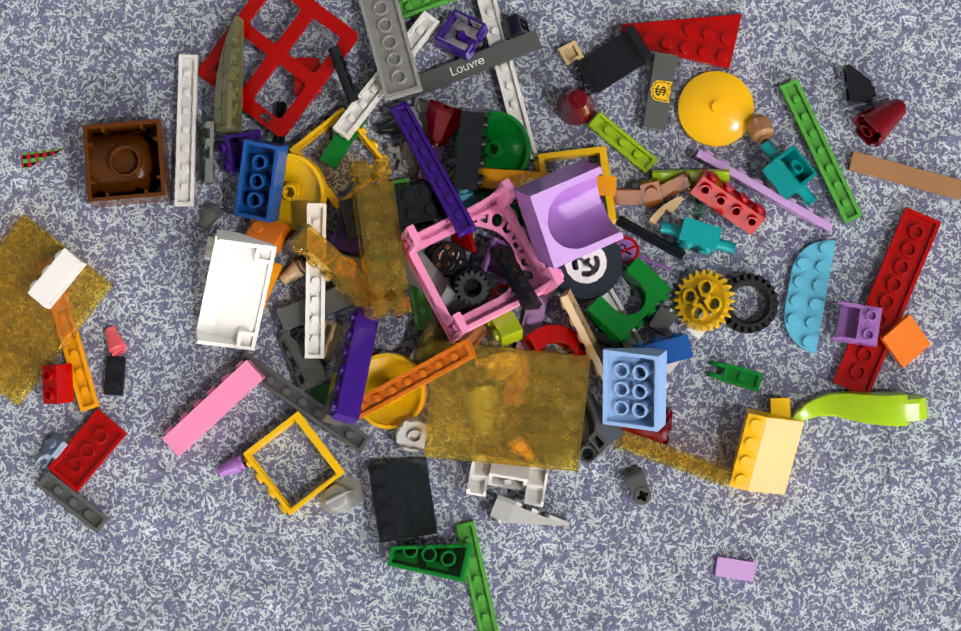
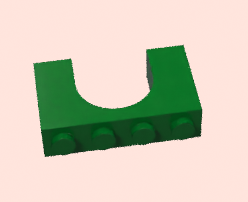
[583,257,671,345]

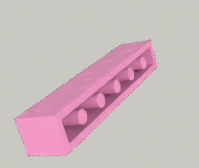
[162,360,265,456]

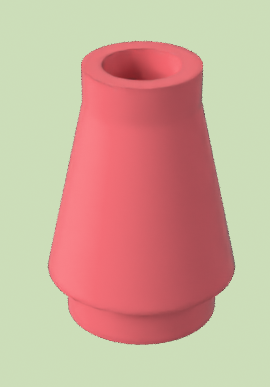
[105,326,127,356]

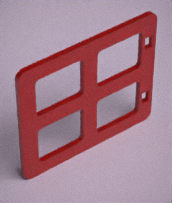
[198,0,358,137]

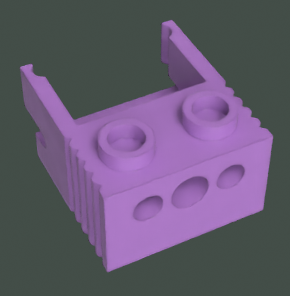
[831,301,882,347]

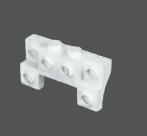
[466,452,550,507]

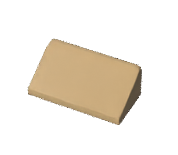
[320,320,343,362]

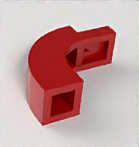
[522,325,590,367]

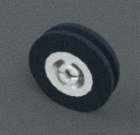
[548,242,622,301]

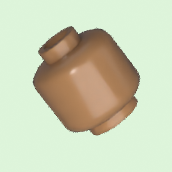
[747,114,774,144]

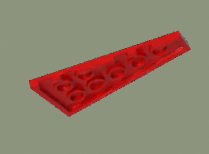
[620,14,742,70]

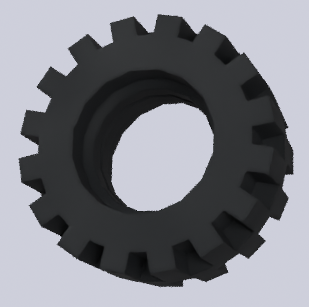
[454,268,490,305]

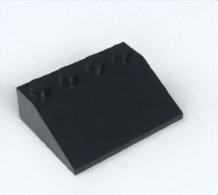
[368,457,438,543]

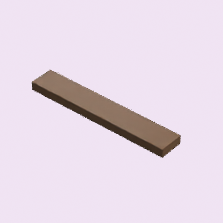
[848,151,961,200]

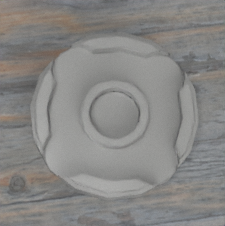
[395,417,434,452]

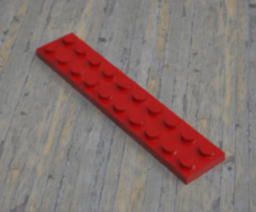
[832,207,941,392]

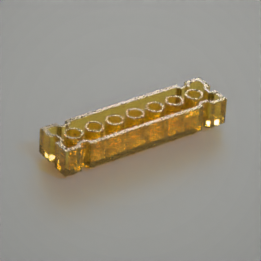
[348,158,412,320]

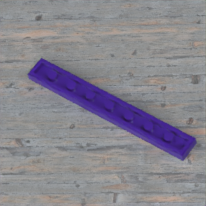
[389,101,476,238]

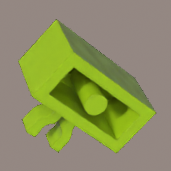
[485,310,523,347]

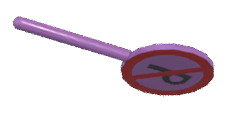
[616,236,672,271]

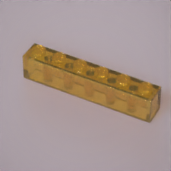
[290,224,395,322]
[615,430,733,487]

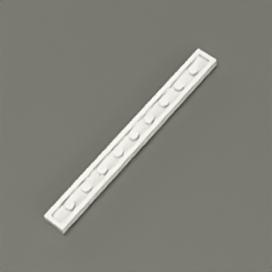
[477,0,538,159]

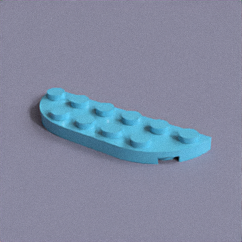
[783,240,836,354]

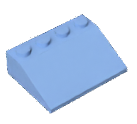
[602,348,667,432]

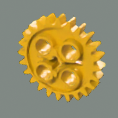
[673,269,735,332]

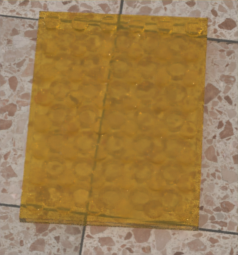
[0,214,114,406]
[424,341,591,472]

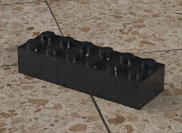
[337,177,454,242]

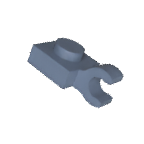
[33,432,68,467]

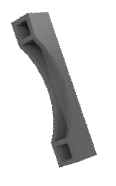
[529,344,623,453]

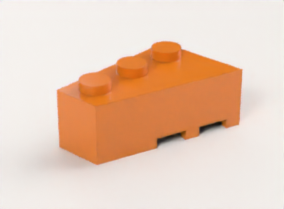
[246,219,293,256]

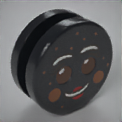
[431,241,467,278]

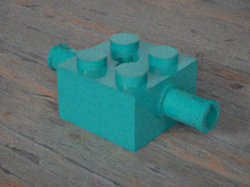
[760,140,818,207]
[659,217,737,256]

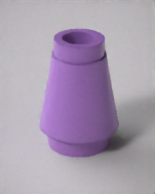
[217,454,247,477]

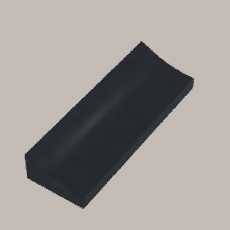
[409,259,497,365]

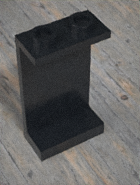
[574,24,654,95]

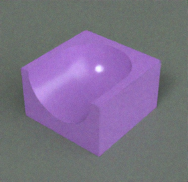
[514,160,623,269]

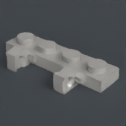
[387,97,429,175]

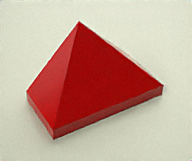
[451,232,477,254]

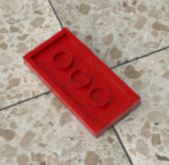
[48,409,128,493]

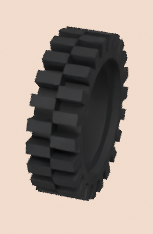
[718,273,779,334]

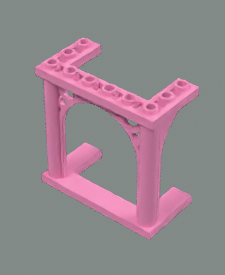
[397,178,564,344]

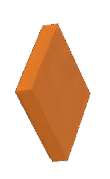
[880,314,930,368]

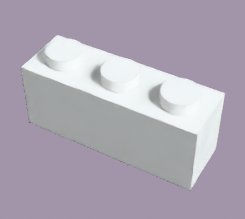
[28,248,87,309]

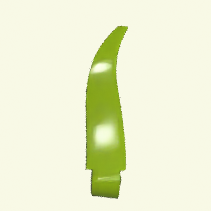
[791,391,928,426]

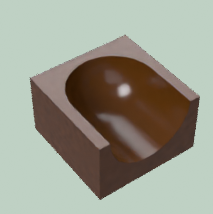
[82,119,172,208]

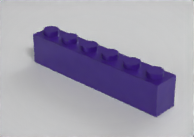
[330,306,381,425]

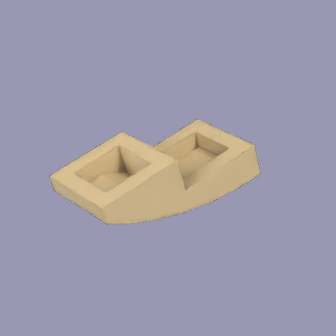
[648,196,684,226]

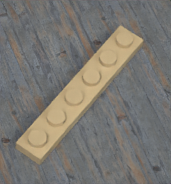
[560,289,603,381]

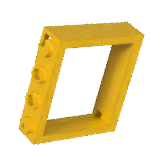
[289,107,391,211]
[534,146,617,224]
[243,411,346,515]

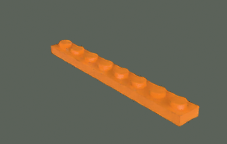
[359,339,477,420]

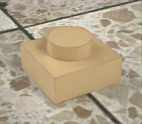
[558,40,584,66]

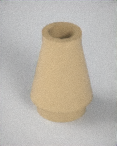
[279,259,306,285]

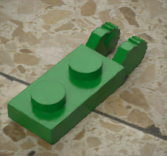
[706,360,763,392]

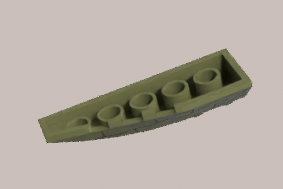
[212,16,244,134]

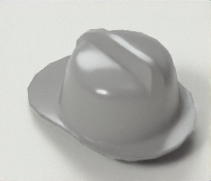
[320,477,364,515]

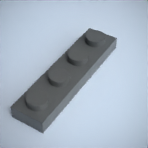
[37,471,110,533]

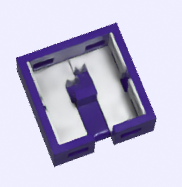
[434,9,489,61]

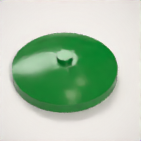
[455,111,531,171]

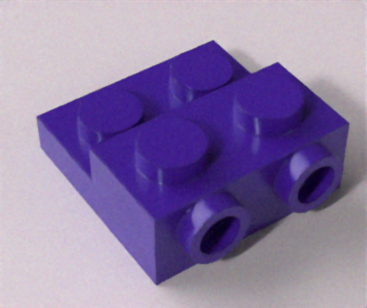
[218,130,262,176]

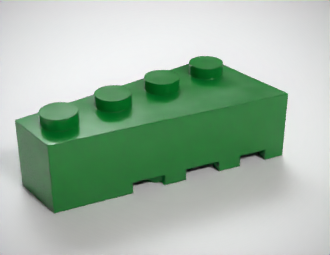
[387,544,473,583]

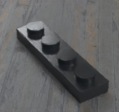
[490,246,542,310]

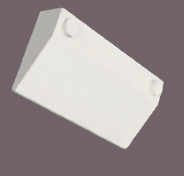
[196,229,277,351]

